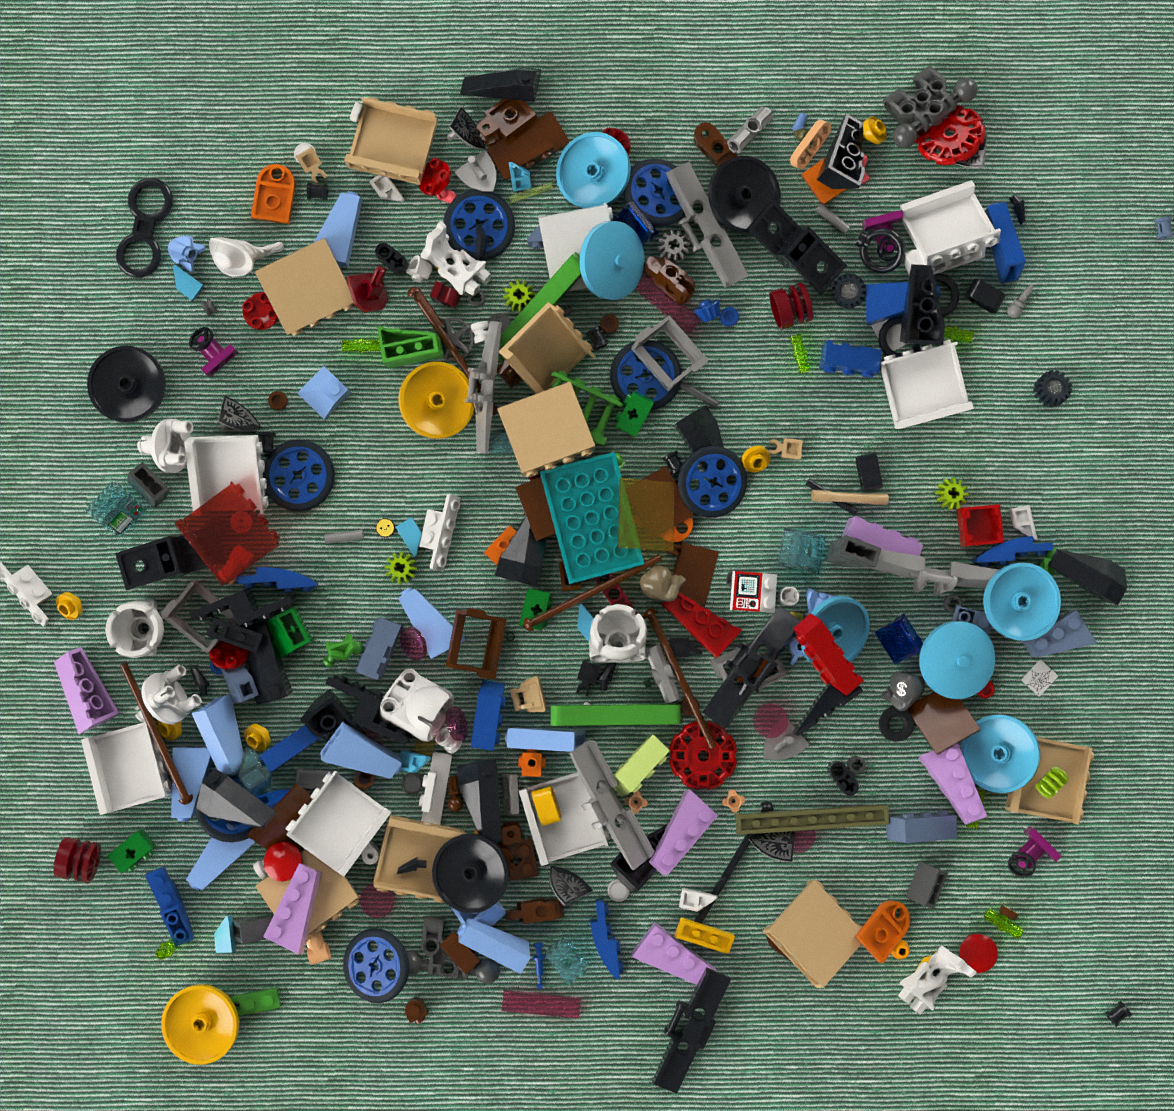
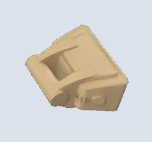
[510,675,547,713]

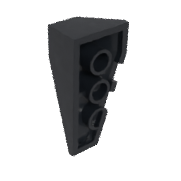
[460,67,542,102]
[1048,549,1127,605]
[456,760,502,842]
[196,769,276,828]
[610,825,667,893]

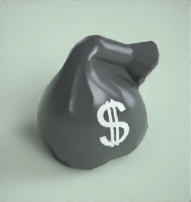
[881,671,925,711]

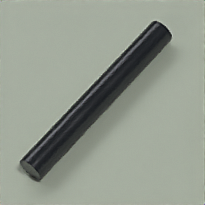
[805,478,858,516]

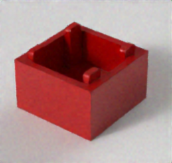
[956,504,1004,547]

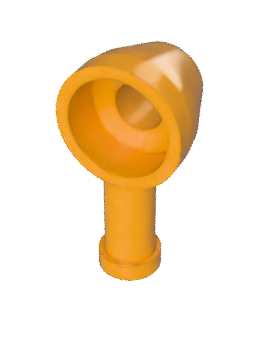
[891,939,910,959]

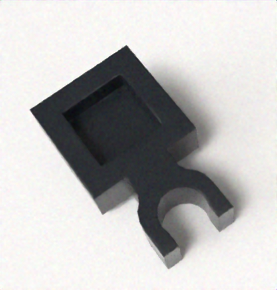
[669,638,702,657]
[576,661,601,696]

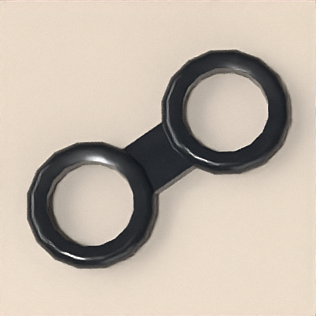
[116,178,173,278]
[878,273,960,357]

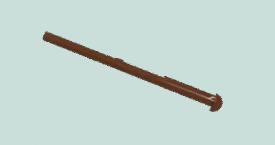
[407,287,498,416]
[523,554,662,631]
[644,608,717,749]
[120,662,193,805]

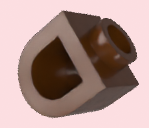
[353,770,376,791]
[405,997,429,1024]

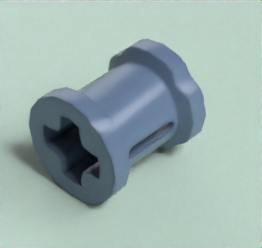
[1154,217,1174,240]

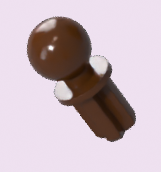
[447,776,463,812]

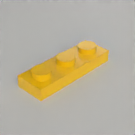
[674,917,735,954]

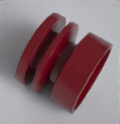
[769,282,813,330]
[53,837,101,884]

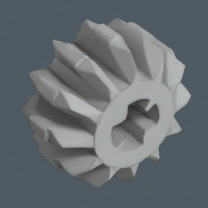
[657,230,690,263]

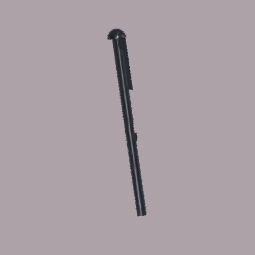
[695,801,774,924]

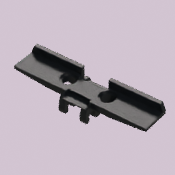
[702,606,801,729]
[652,967,731,1094]

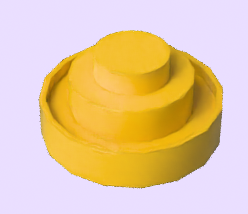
[863,116,887,145]
[742,446,771,472]
[56,592,83,620]
[156,720,182,741]
[244,724,271,752]

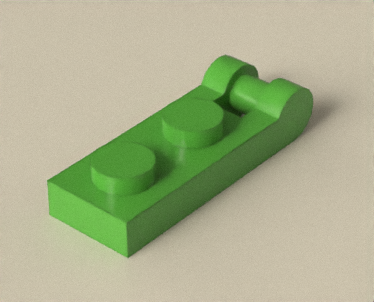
[229,987,281,1016]

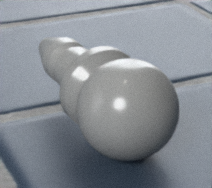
[1007,285,1033,318]

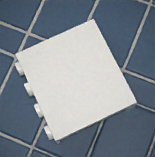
[900,180,1001,266]
[538,203,613,291]
[880,339,974,429]
[184,435,268,516]
[81,721,172,815]
[286,771,391,877]
[519,772,611,866]

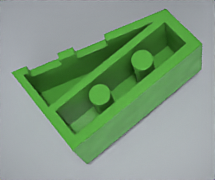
[377,326,444,368]

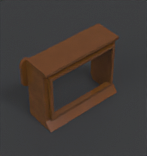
[445,608,507,679]

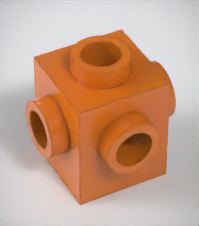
[518,749,546,777]

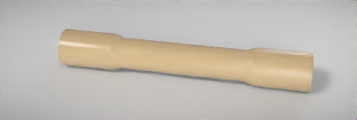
[811,490,889,505]

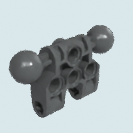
[883,66,978,148]
[406,916,500,984]

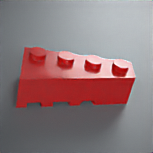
[793,613,864,696]

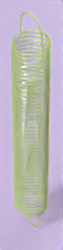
[505,181,558,204]

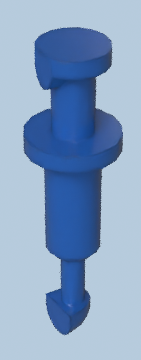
[533,942,545,989]

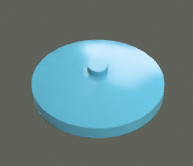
[556,132,631,209]
[580,221,644,300]
[983,563,1061,641]
[801,596,870,663]
[919,621,995,699]
[961,715,1040,793]

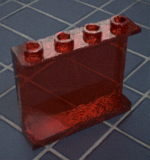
[175,481,281,586]

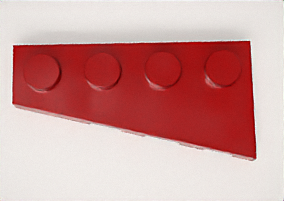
[661,592,742,658]

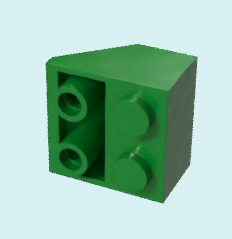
[267,607,314,658]

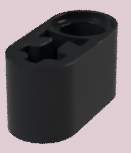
[375,243,409,276]
[964,279,1006,313]
[855,453,883,492]
[827,761,859,796]

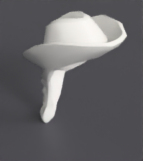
[209,237,284,277]

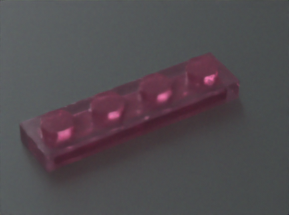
[635,271,701,335]
[502,990,581,1019]

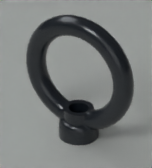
[855,228,905,273]

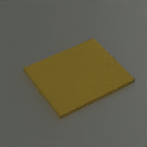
[618,478,674,551]

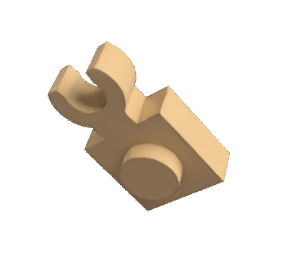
[296,146,326,183]
[768,438,803,460]

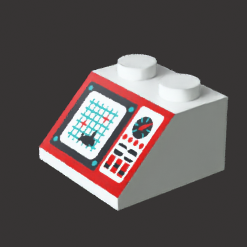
[730,571,777,613]

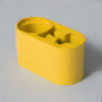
[532,786,562,826]

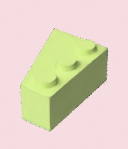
[613,735,670,797]

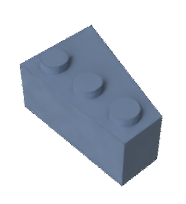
[1022,610,1097,657]
[886,810,957,843]

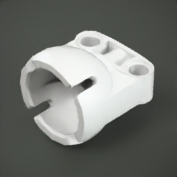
[105,600,164,658]
[589,604,647,663]
[380,669,454,742]

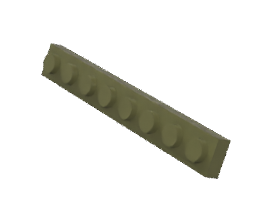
[735,804,889,835]

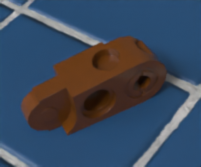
[693,122,737,167]
[644,256,695,304]
[505,898,565,924]

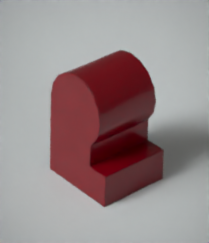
[430,281,461,308]

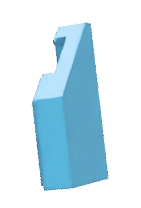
[508,162,532,191]
[173,265,204,301]
[396,517,422,557]
[577,604,594,642]
[400,750,431,773]
[214,915,236,953]

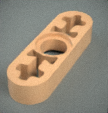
[790,120,831,169]

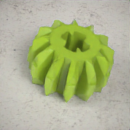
[503,279,535,313]
[935,477,969,510]
[384,552,417,584]
[1035,766,1069,799]

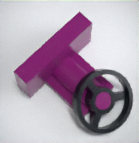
[862,210,904,261]
[189,327,239,377]
[1008,826,1062,877]

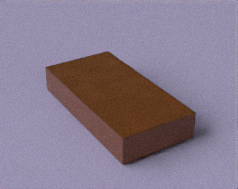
[439,931,480,974]

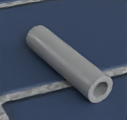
[815,203,850,234]
[324,529,364,544]

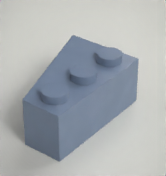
[355,617,403,680]

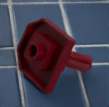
[346,266,388,313]

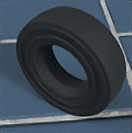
[879,707,914,742]

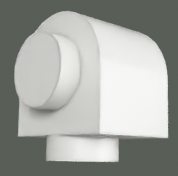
[406,255,432,283]

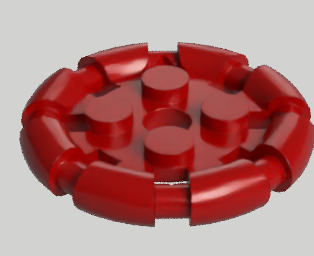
[915,105,986,165]
[669,721,738,790]

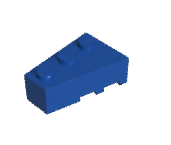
[819,340,882,378]
[471,680,506,751]

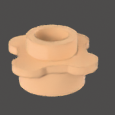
[722,789,745,813]
[624,791,648,814]

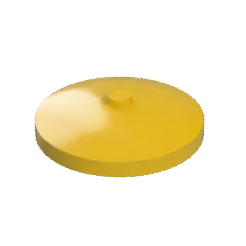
[398,362,475,439]
[161,984,239,1065]

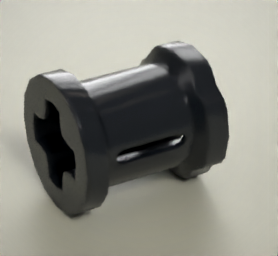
[306,182,328,201]
[586,326,609,351]
[258,432,276,453]
[662,450,683,475]
[1105,1001,1132,1027]

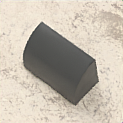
[127,462,169,508]
[906,862,948,909]

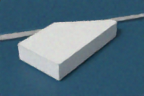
[369,175,405,202]
[1009,505,1037,540]
[679,888,718,912]

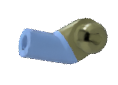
[792,113,808,142]

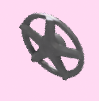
[432,318,474,361]

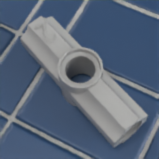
[727,106,773,153]
[645,644,681,704]

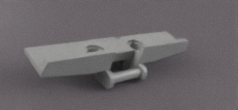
[665,162,749,288]
[464,321,502,454]
[868,549,998,596]
[569,740,655,870]

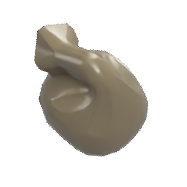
[640,565,686,602]

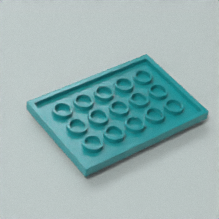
[540,452,644,584]

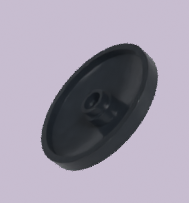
[708,156,781,234]
[87,346,166,423]
[432,833,510,913]

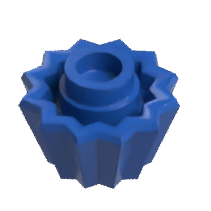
[694,299,720,322]

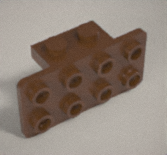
[487,112,569,180]

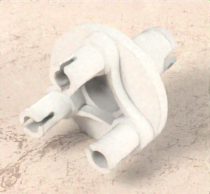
[137,419,193,473]
[135,664,202,724]

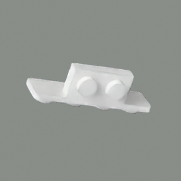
[419,494,461,572]
[0,561,52,627]
[419,752,452,825]

